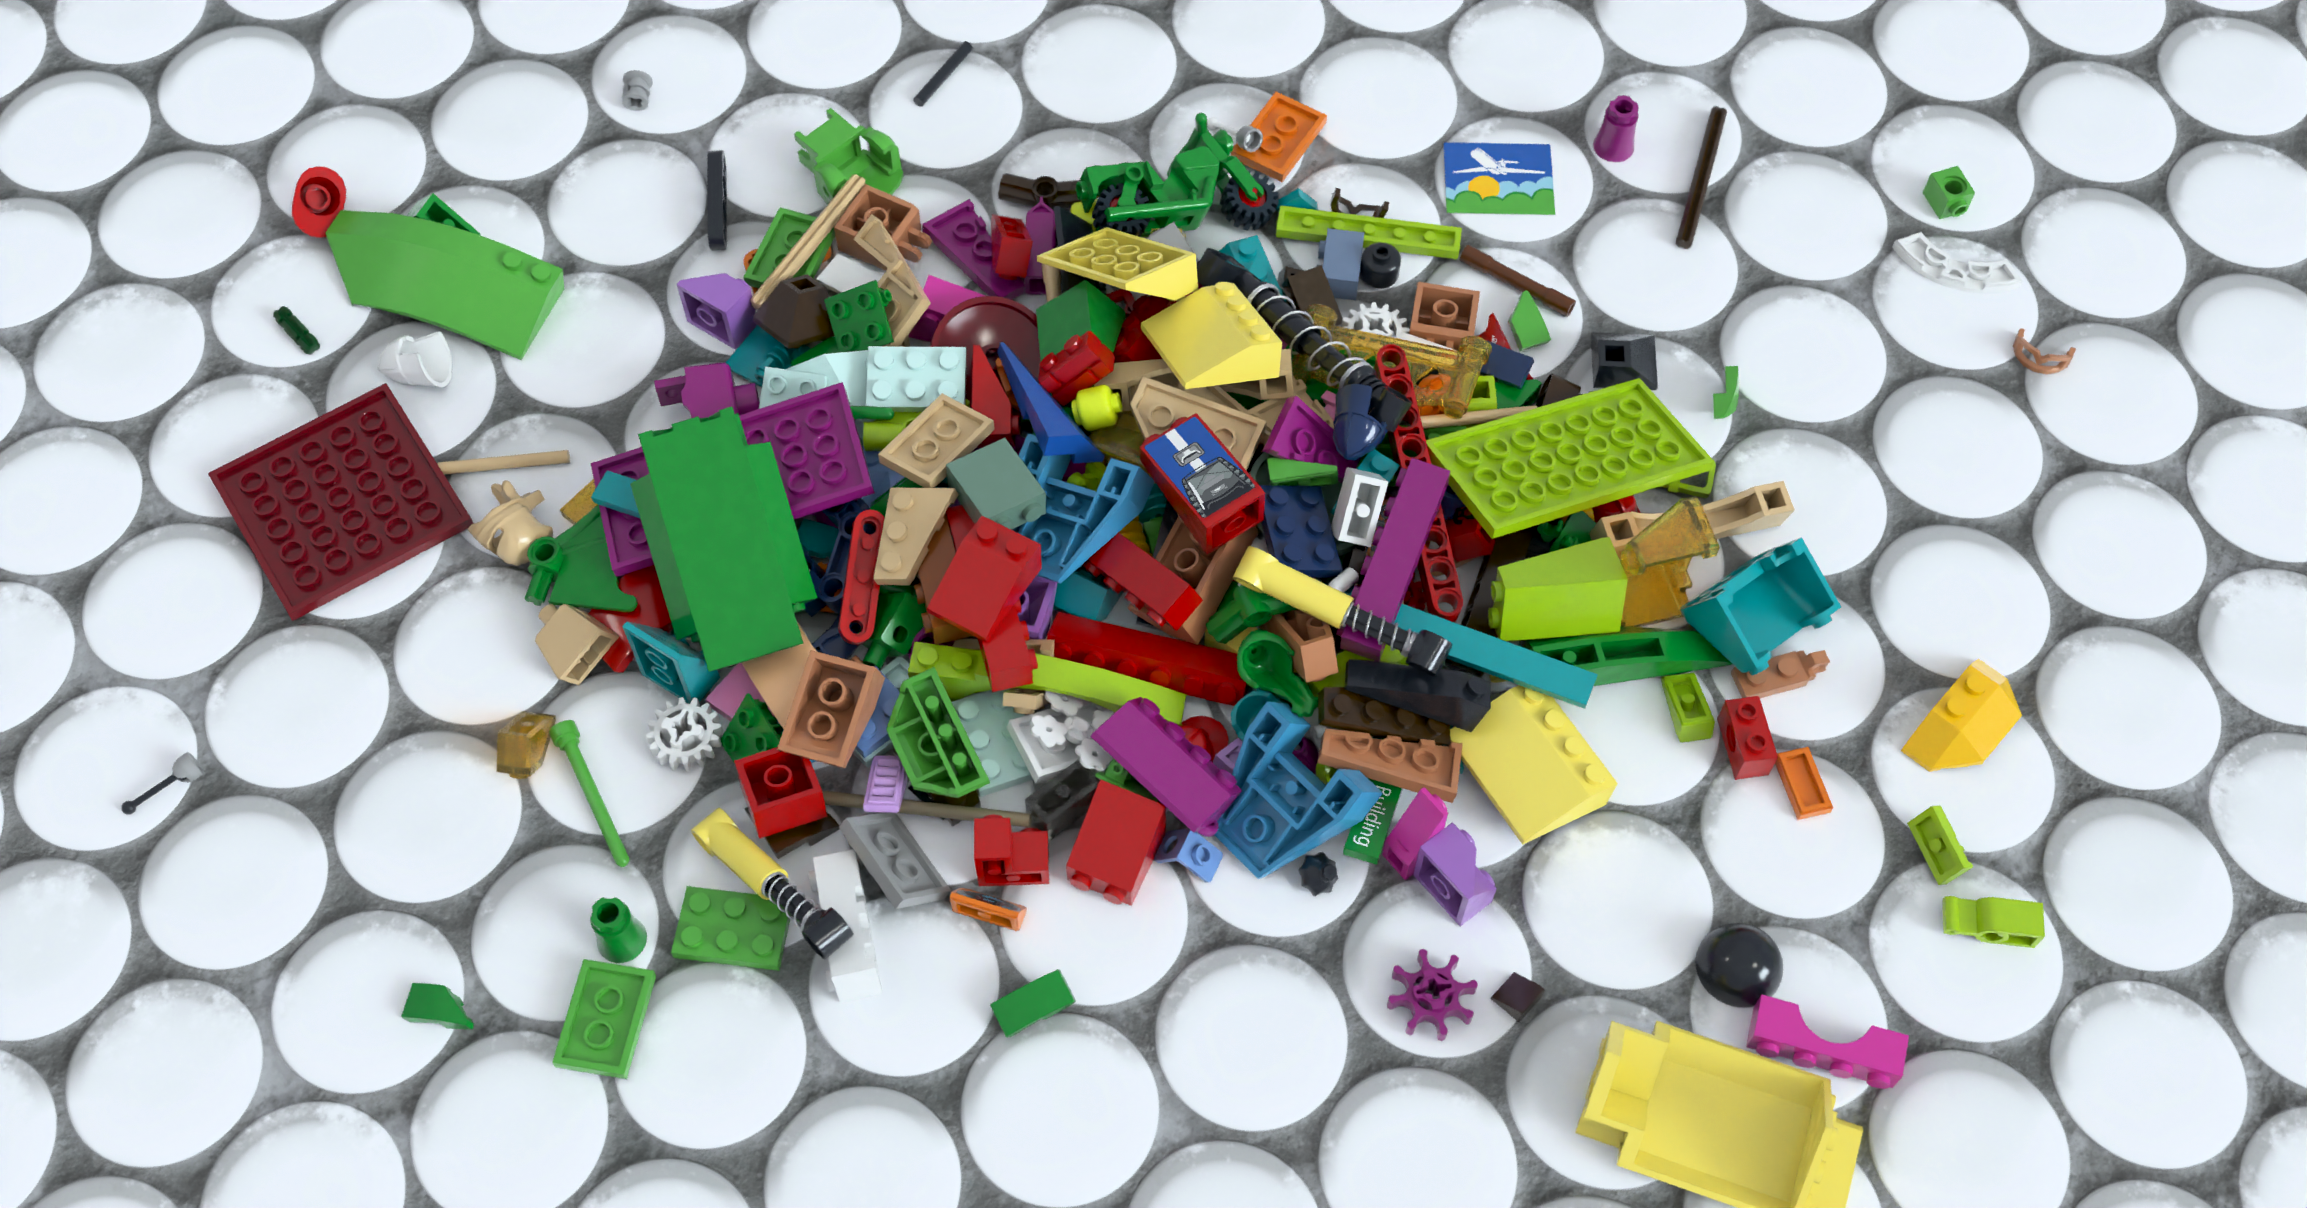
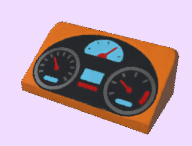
[950,887,1027,931]

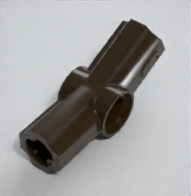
[998,173,1081,211]

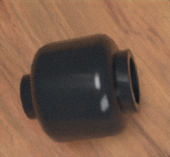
[1360,242,1401,289]

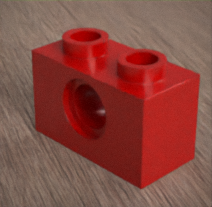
[1717,696,1778,780]

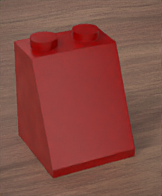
[1066,780,1166,906]

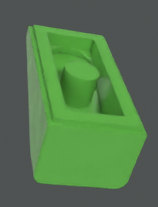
[1267,458,1338,486]

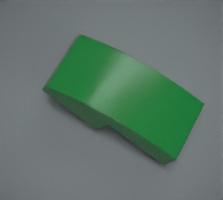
[990,969,1077,1037]

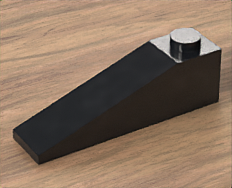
[1344,659,1491,732]

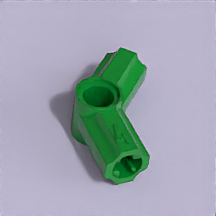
[1206,585,1297,644]

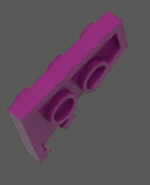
[1263,396,1361,483]

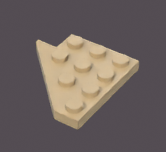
[1130,376,1267,524]

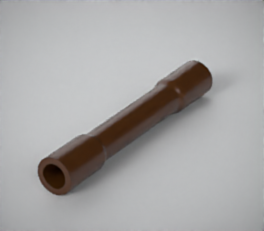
[1460,244,1576,317]

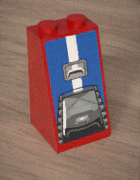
[1139,413,1265,554]

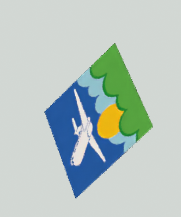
[1443,142,1555,215]

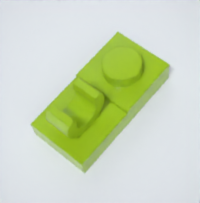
[1907,805,1973,885]

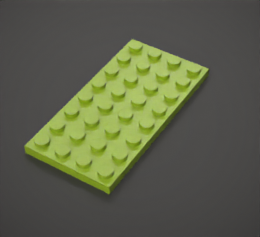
[1426,378,1714,539]

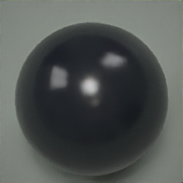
[1695,923,1783,1008]

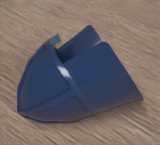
[1333,384,1388,461]

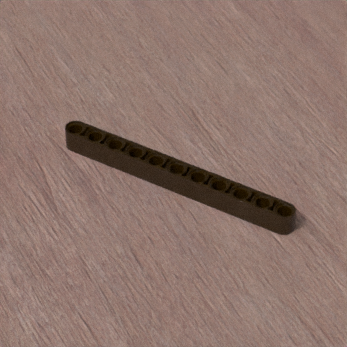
[1448,373,1581,678]

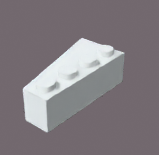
[809,849,883,1003]

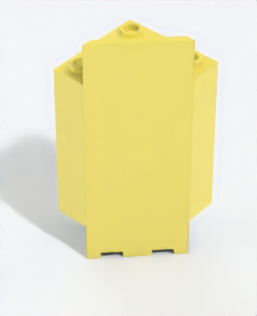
[1575,1020,1863,1208]

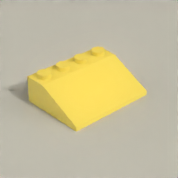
[1037,227,1198,301]
[1141,282,1282,389]
[1450,685,1618,845]

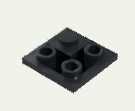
[1591,332,1658,390]

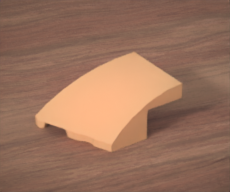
[742,622,817,729]

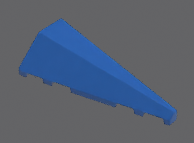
[998,342,1105,464]

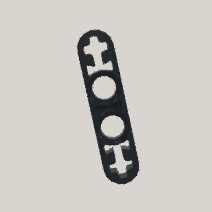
[707,150,727,250]

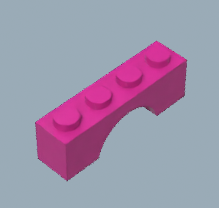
[1746,995,1909,1089]

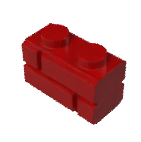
[1038,330,1115,406]

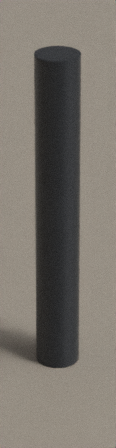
[913,41,973,107]

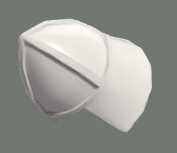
[377,331,453,388]

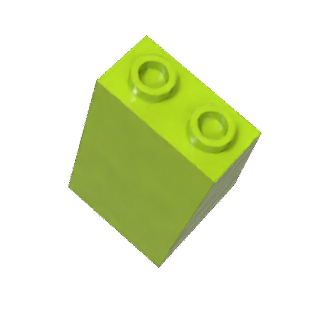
[1488,537,1628,641]

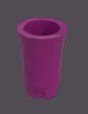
[1593,95,1639,162]

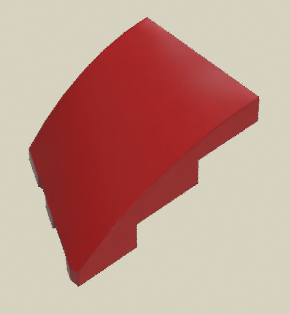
[588,565,673,673]

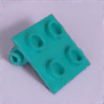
[725,325,811,387]

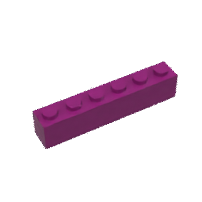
[1336,458,1450,661]

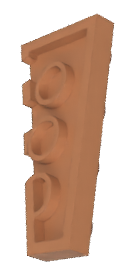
[1317,728,1463,803]

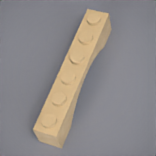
[1094,349,1294,411]
[1589,481,1794,559]

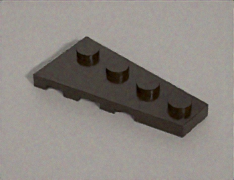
[1318,687,1451,747]

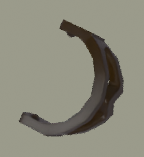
[1330,188,1389,218]

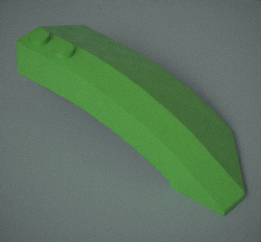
[326,210,564,360]

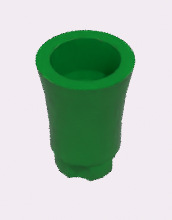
[590,897,647,963]

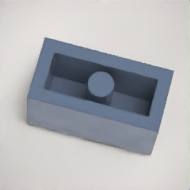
[1316,229,1364,300]

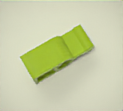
[1942,896,2045,948]

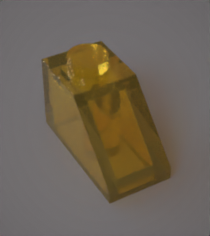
[496,711,556,779]

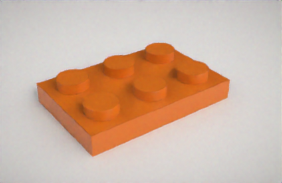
[1231,92,1327,182]

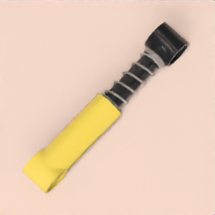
[1232,546,1453,677]
[691,807,854,960]

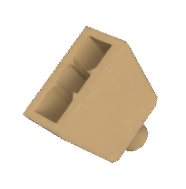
[535,604,619,685]

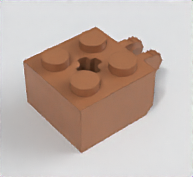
[834,184,933,271]
[1409,282,1480,366]

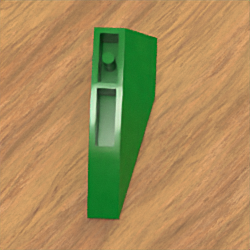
[1519,626,1732,686]

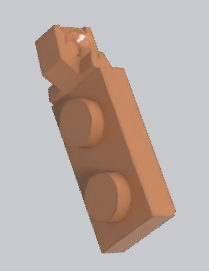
[1731,650,1830,698]

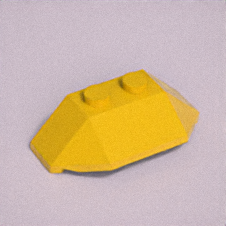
[1901,658,2022,772]

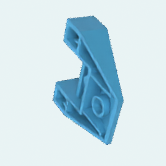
[1011,433,1155,584]
[1215,701,1383,879]

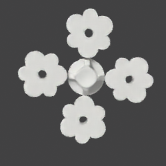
[1030,691,1115,772]

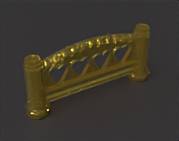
[1292,304,1492,419]

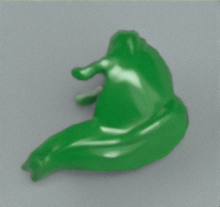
[1237,630,1318,718]

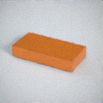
[1775,747,1833,820]

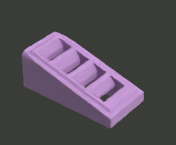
[863,755,908,813]

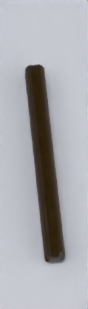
[1675,106,1727,249]

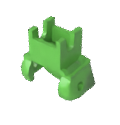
[794,108,904,205]

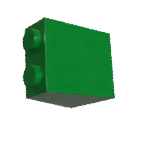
[1036,280,1126,361]

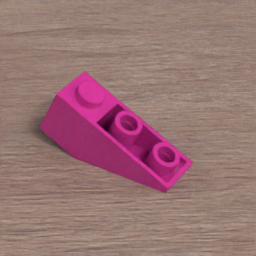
[1382,787,1448,880]

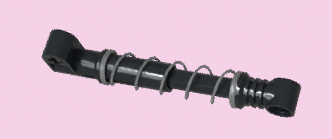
[1197,248,1413,432]

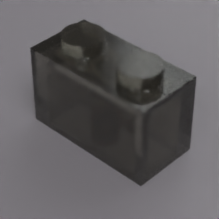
[1025,758,1100,841]

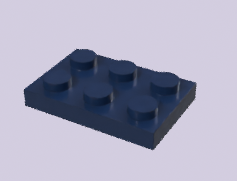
[1259,485,1342,578]

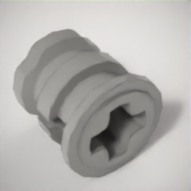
[622,70,653,111]

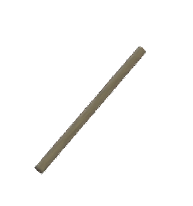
[822,790,1032,828]

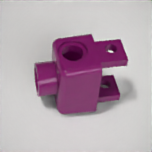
[654,363,760,418]

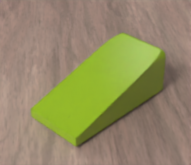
[1661,673,1715,743]

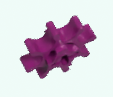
[1387,949,1478,1041]

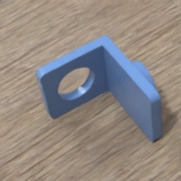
[1154,828,1223,883]

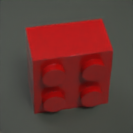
[734,747,827,839]

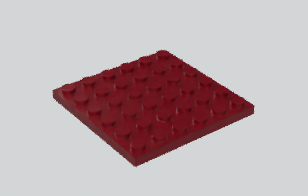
[208,383,474,621]

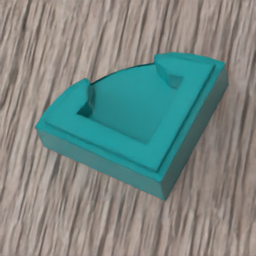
[1276,188,1318,212]

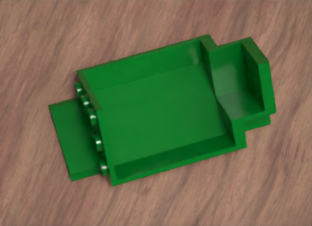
[630,406,817,672]

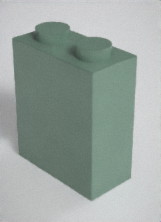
[946,438,1046,529]

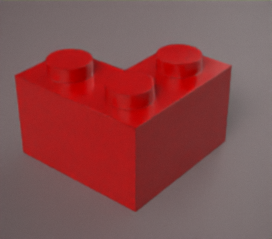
[974,814,1049,886]

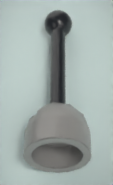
[121,752,205,815]

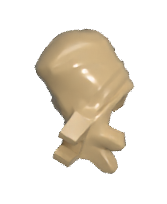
[468,480,553,566]

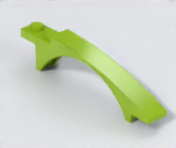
[908,642,1186,726]

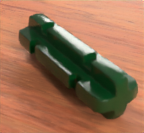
[273,306,320,355]

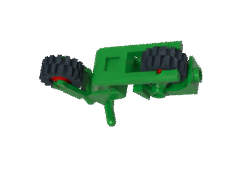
[1076,112,1279,237]

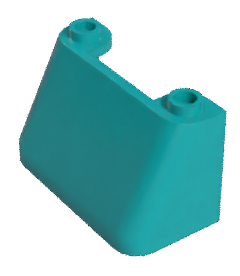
[1680,537,1841,675]

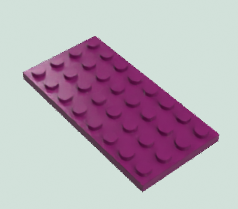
[590,382,875,577]

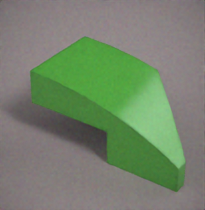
[1508,290,1551,352]
[1713,366,1739,419]

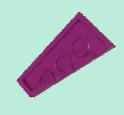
[922,199,1025,300]

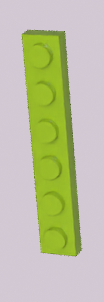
[1276,206,1462,259]

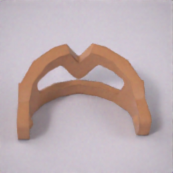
[2012,328,2076,374]

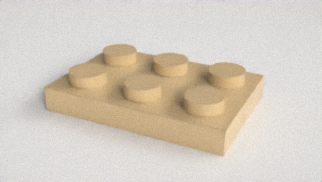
[878,393,995,488]

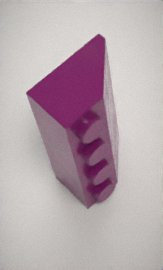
[1090,697,1243,833]

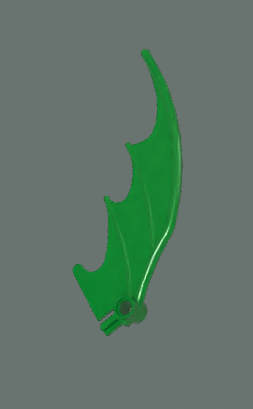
[525,406,894,612]

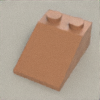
[777,650,885,769]

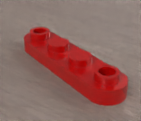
[838,510,885,645]

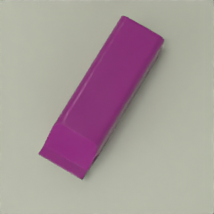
[1024,197,1057,295]

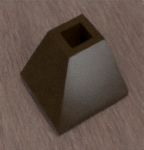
[753,274,834,349]

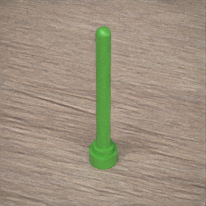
[549,720,629,867]

